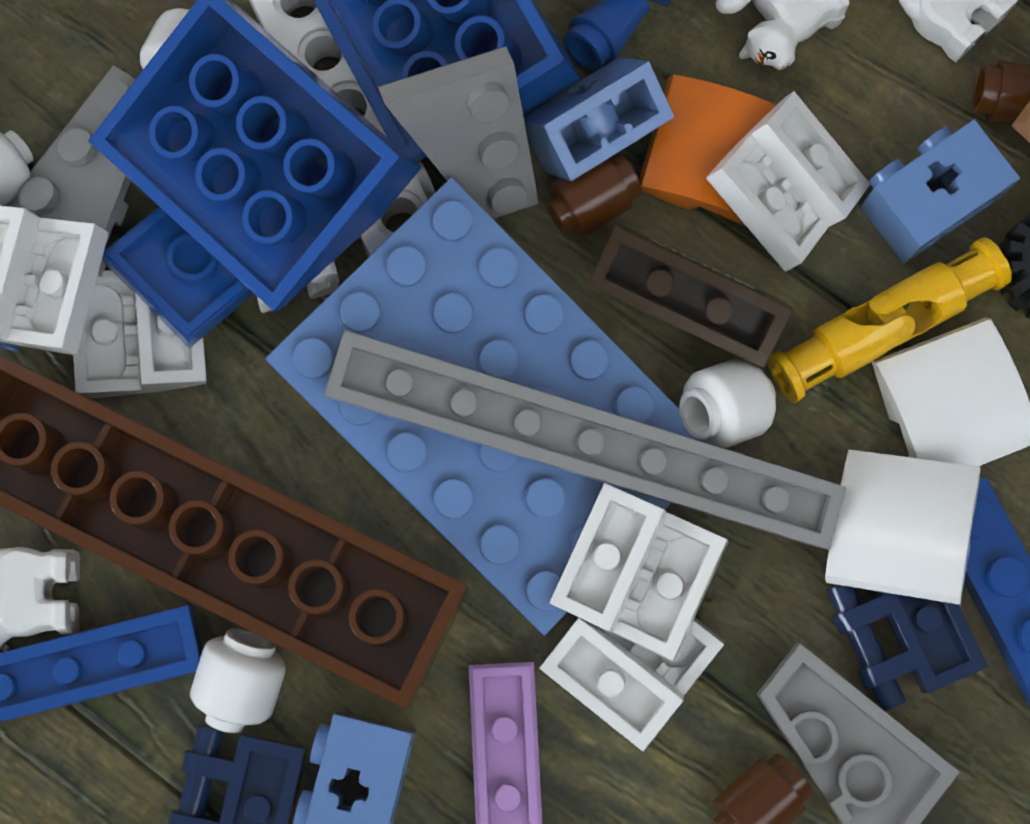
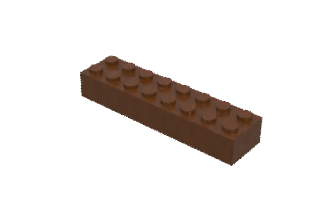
[0,355,469,709]

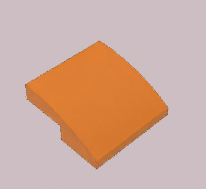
[639,74,776,227]

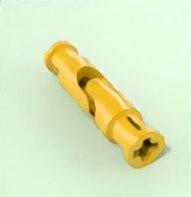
[767,237,1012,404]

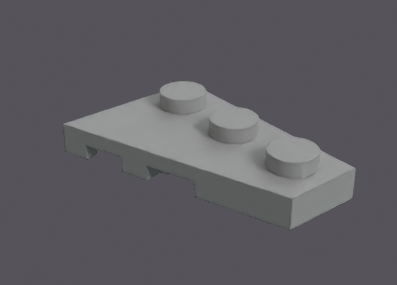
[378,47,539,219]
[6,65,136,277]
[757,643,960,824]

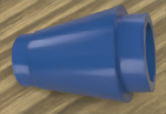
[563,0,649,72]

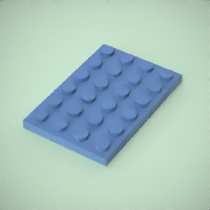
[265,177,702,636]

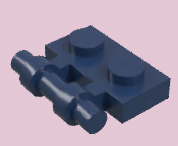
[827,585,988,711]
[168,725,308,824]

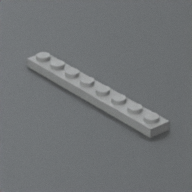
[324,330,846,550]

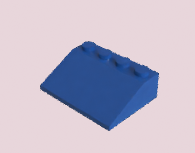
[88,0,421,312]
[313,0,581,162]

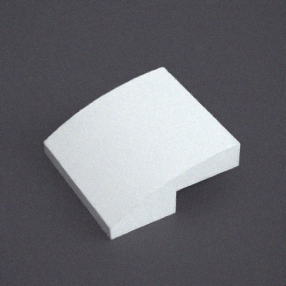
[706,91,870,272]
[0,206,109,355]
[73,271,206,398]
[872,317,1030,466]
[825,449,981,605]
[549,483,729,661]
[539,617,724,751]

